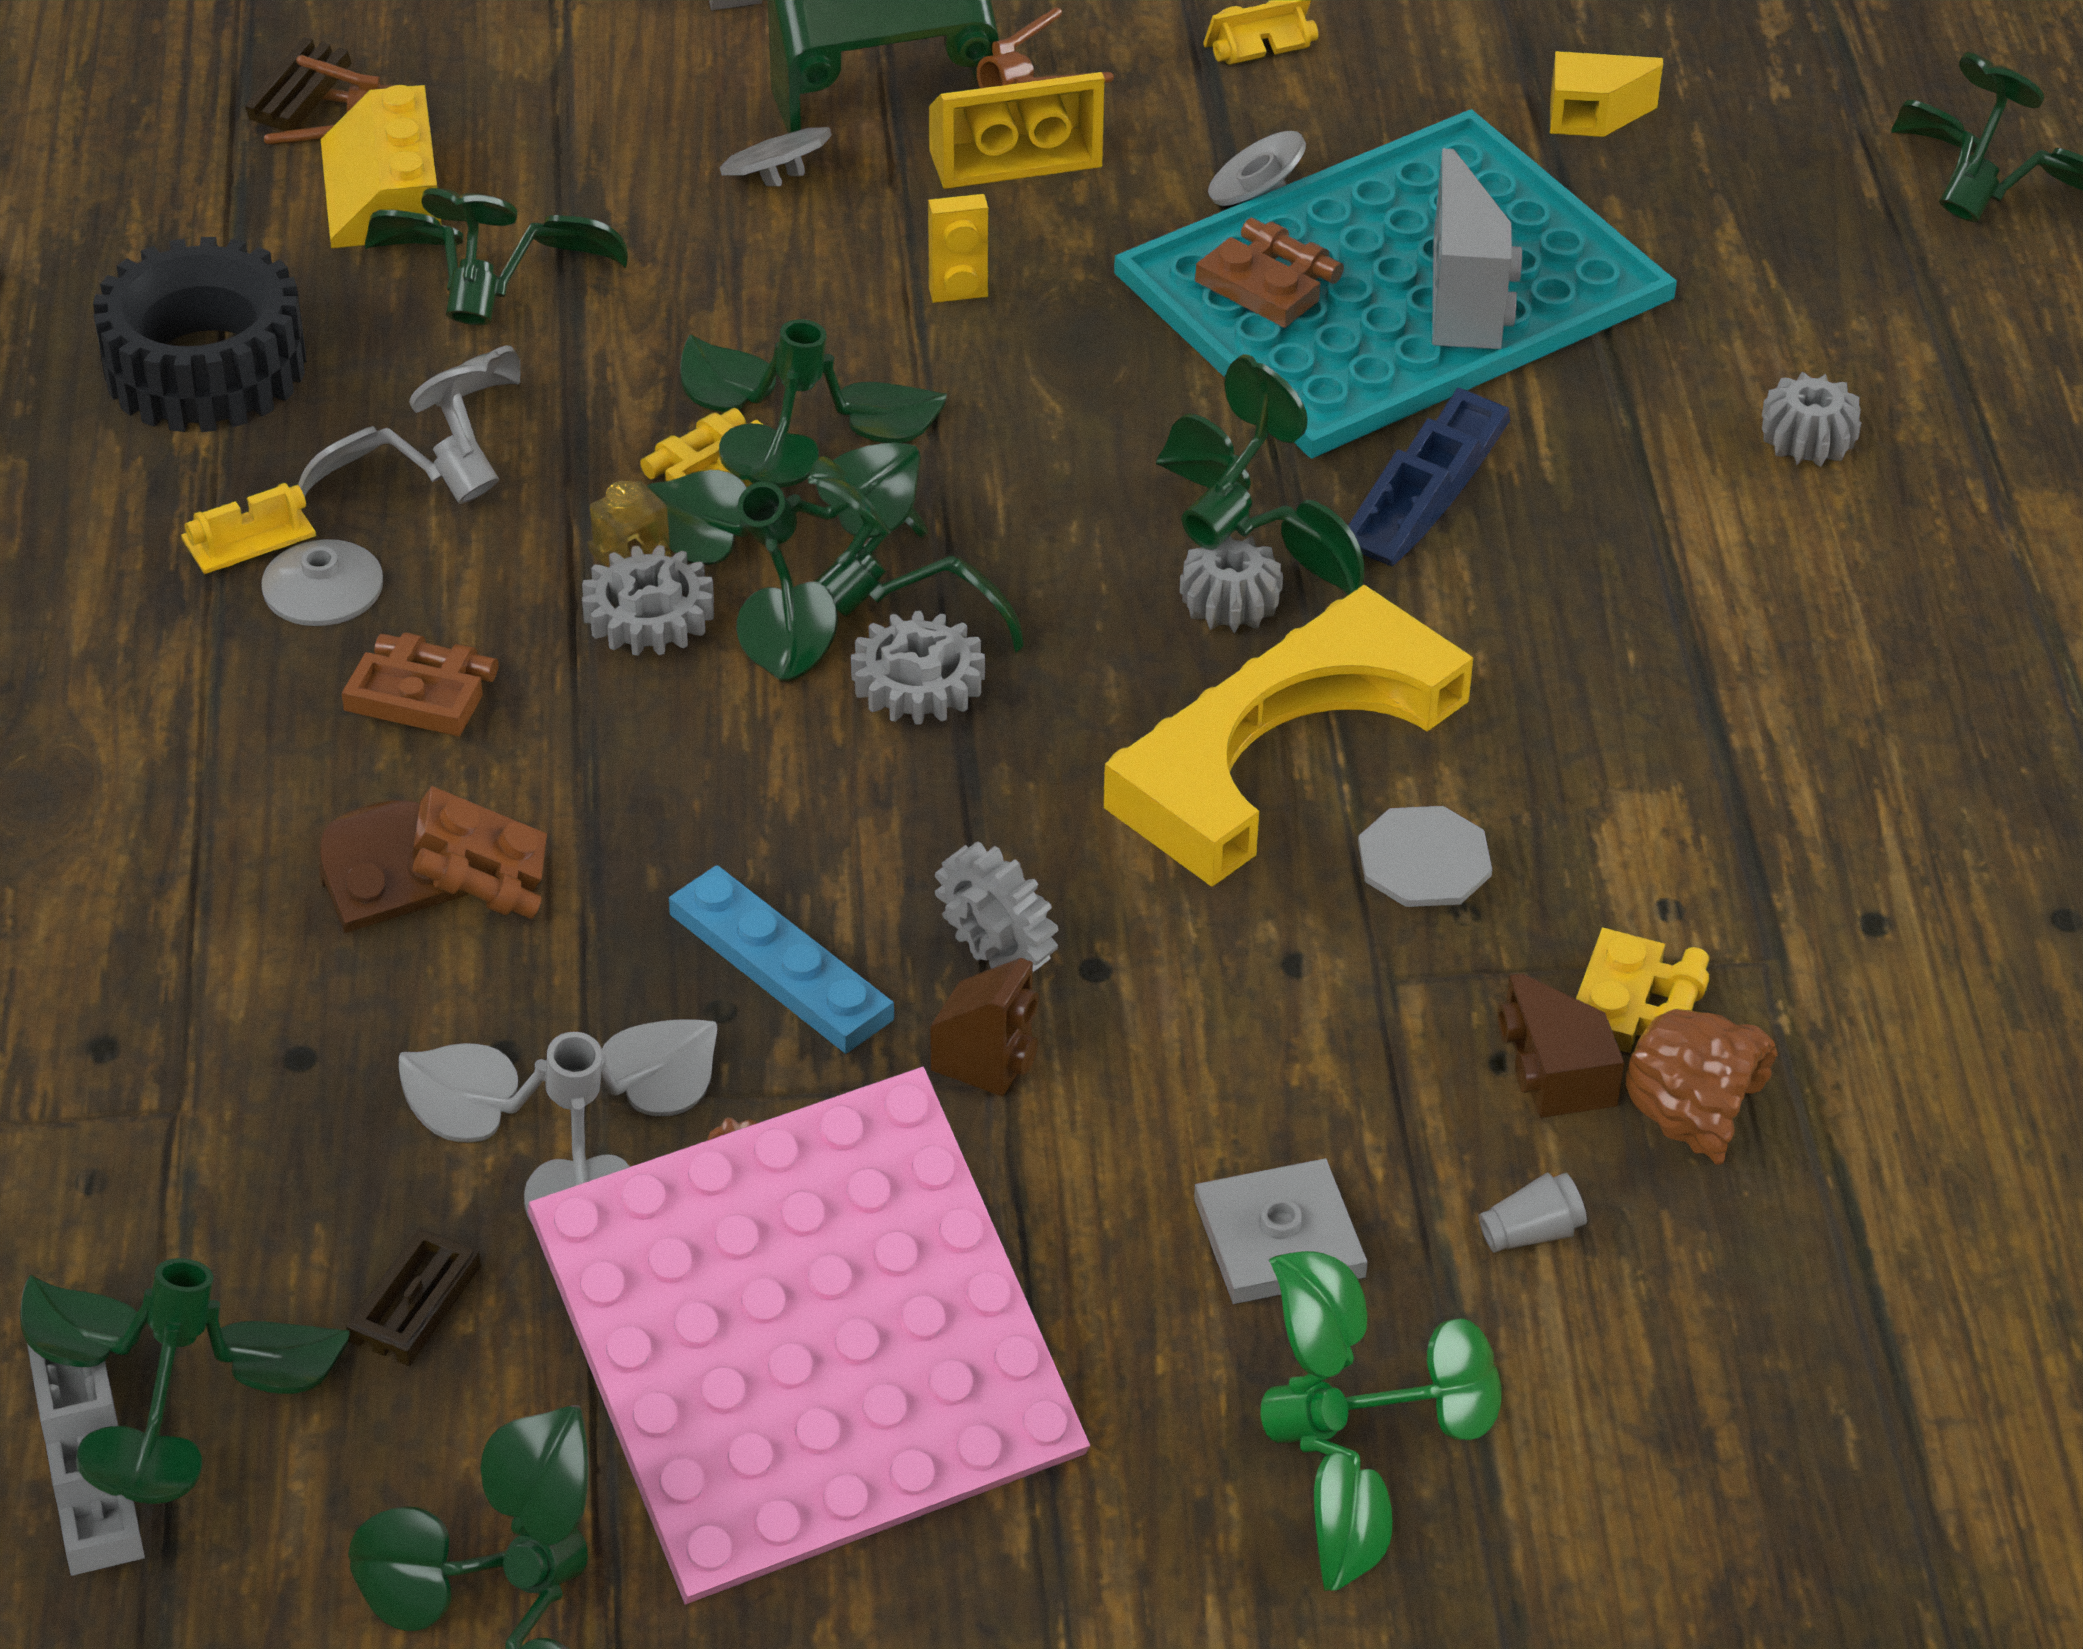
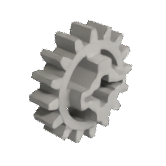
[582,545,714,656]
[851,611,985,724]
[935,842,1059,972]

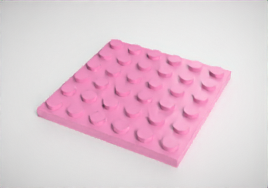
[527,1066,1090,1605]

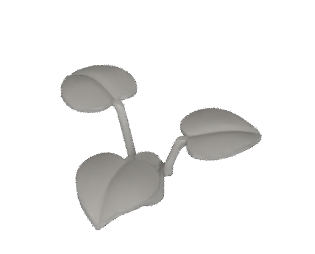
[298,345,520,504]
[399,1019,717,1223]

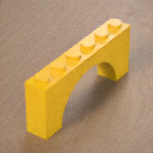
[1104,585,1473,887]

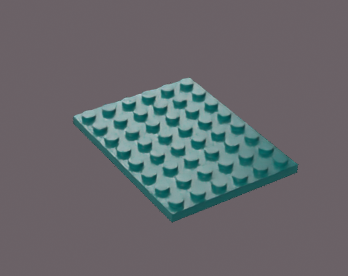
[1114,109,1677,459]

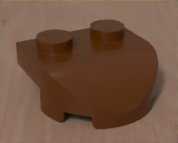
[319,800,467,933]

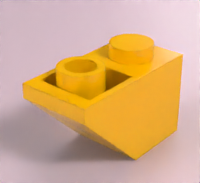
[1550,51,1663,137]

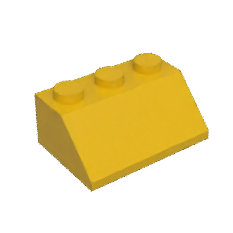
[929,72,1105,189]
[321,85,441,248]

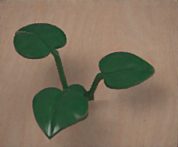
[1891,52,2083,223]
[365,188,628,325]
[680,319,947,488]
[1156,354,1364,595]
[647,443,921,681]
[808,456,1023,653]
[20,1258,350,1504]
[348,1405,589,1649]

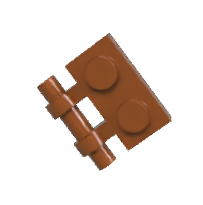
[1195,218,1344,328]
[342,632,498,737]
[413,786,547,919]

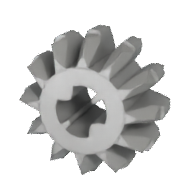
[1762,372,1861,467]
[1180,536,1283,634]

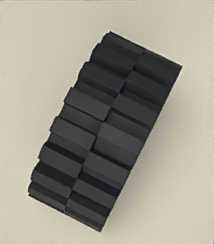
[93,237,307,432]

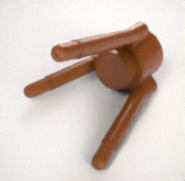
[977,7,1114,89]
[264,55,394,144]

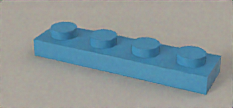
[669,865,894,1054]

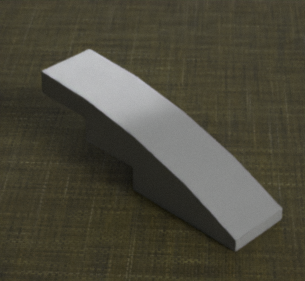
[27,1343,145,1576]

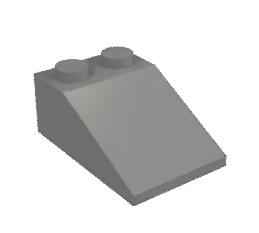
[1432,148,1522,349]

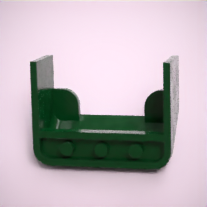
[767,0,999,133]

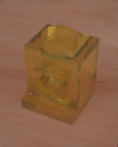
[587,480,671,568]

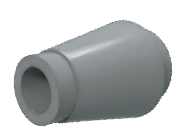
[1478,1172,1587,1253]

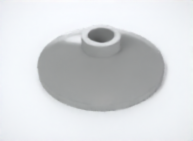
[1208,131,1306,206]
[261,539,383,626]

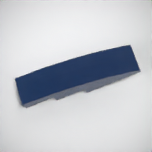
[1348,387,1510,567]

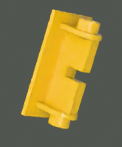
[1203,0,1318,65]
[181,483,316,574]

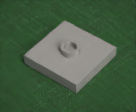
[1194,1158,1367,1304]

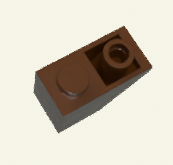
[930,957,1039,1097]
[1497,974,1624,1118]

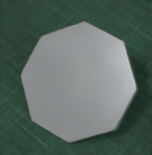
[719,127,832,186]
[1358,806,1492,907]

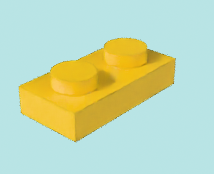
[928,194,988,303]

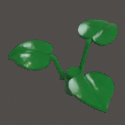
[1260,1251,1502,1591]

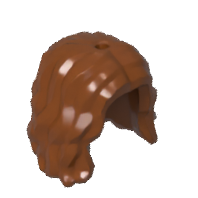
[1625,1009,1778,1165]

